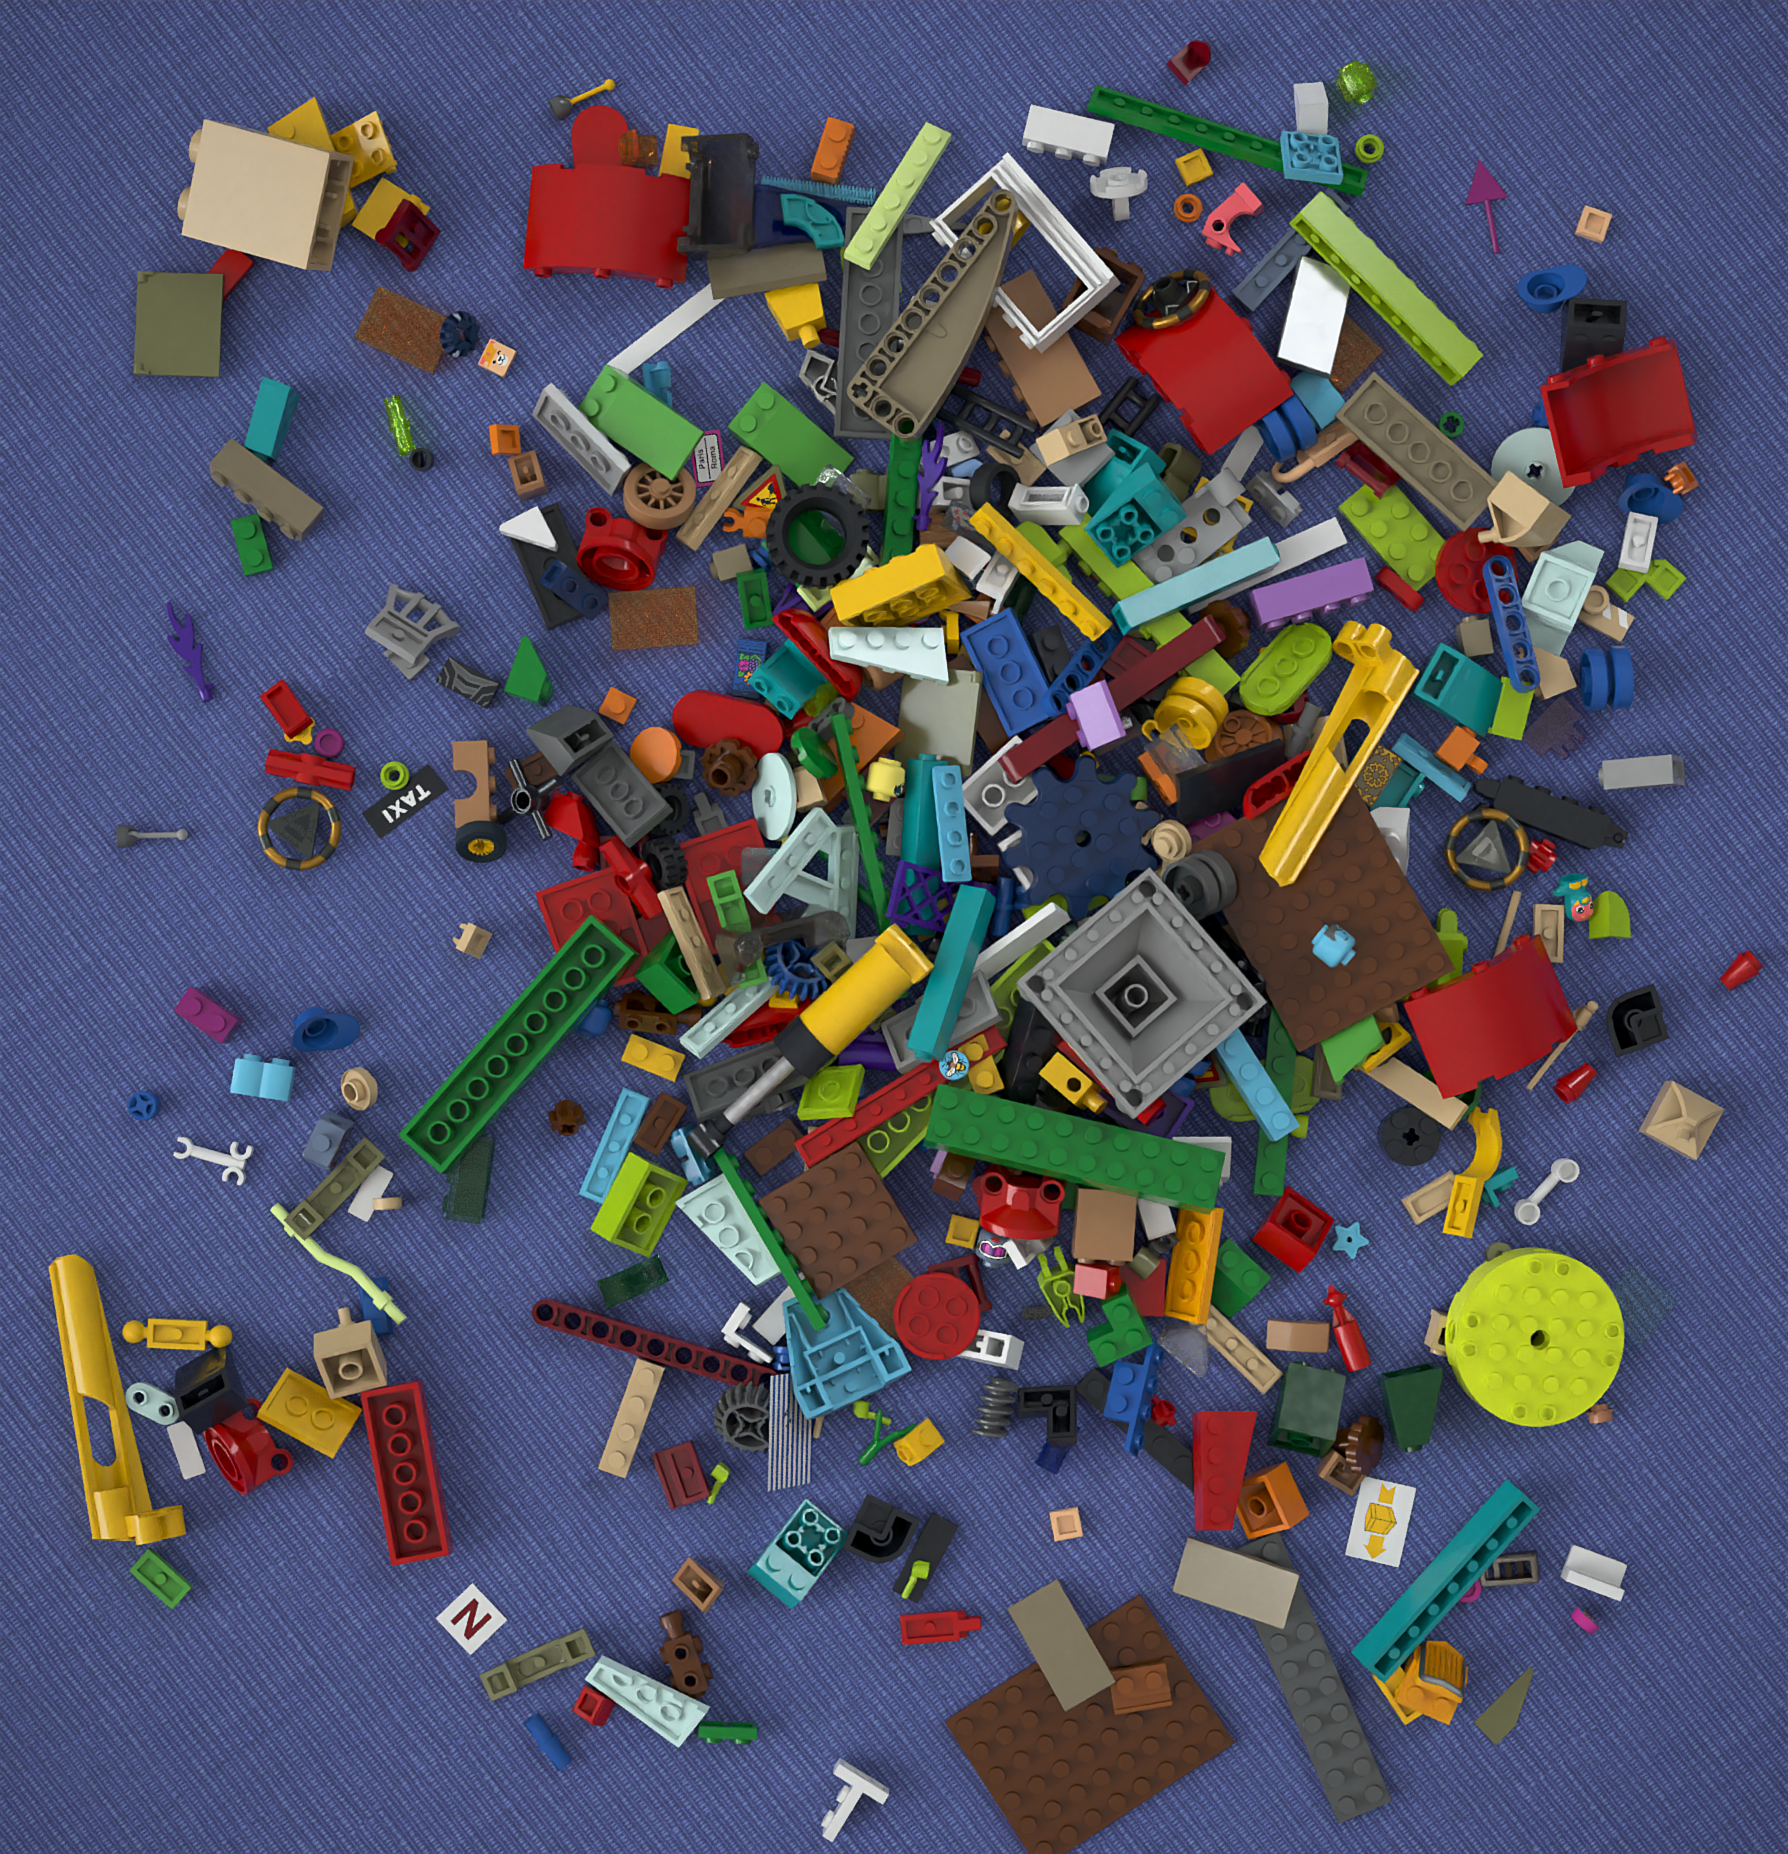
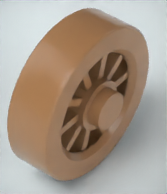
[623,462,696,530]

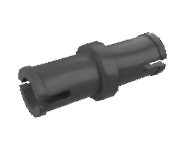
[1285,701,1323,758]

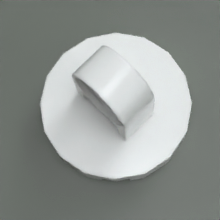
[1090,167,1148,221]

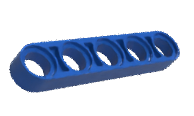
[1482,555,1541,694]
[1041,612,1124,718]

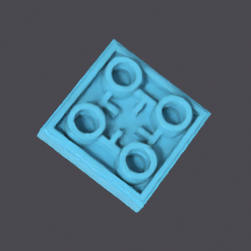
[1280,131,1343,185]

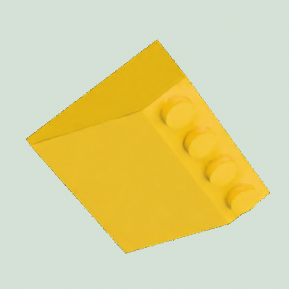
[829,543,972,627]

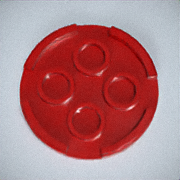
[1435,527,1519,614]
[893,1272,981,1360]

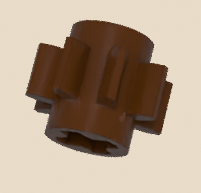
[548,1100,585,1136]

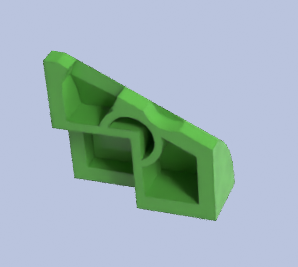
[1320,1013,1385,1086]

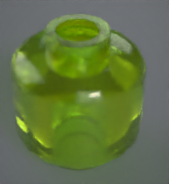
[1335,59,1378,105]

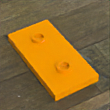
[1164,1207,1224,1325]

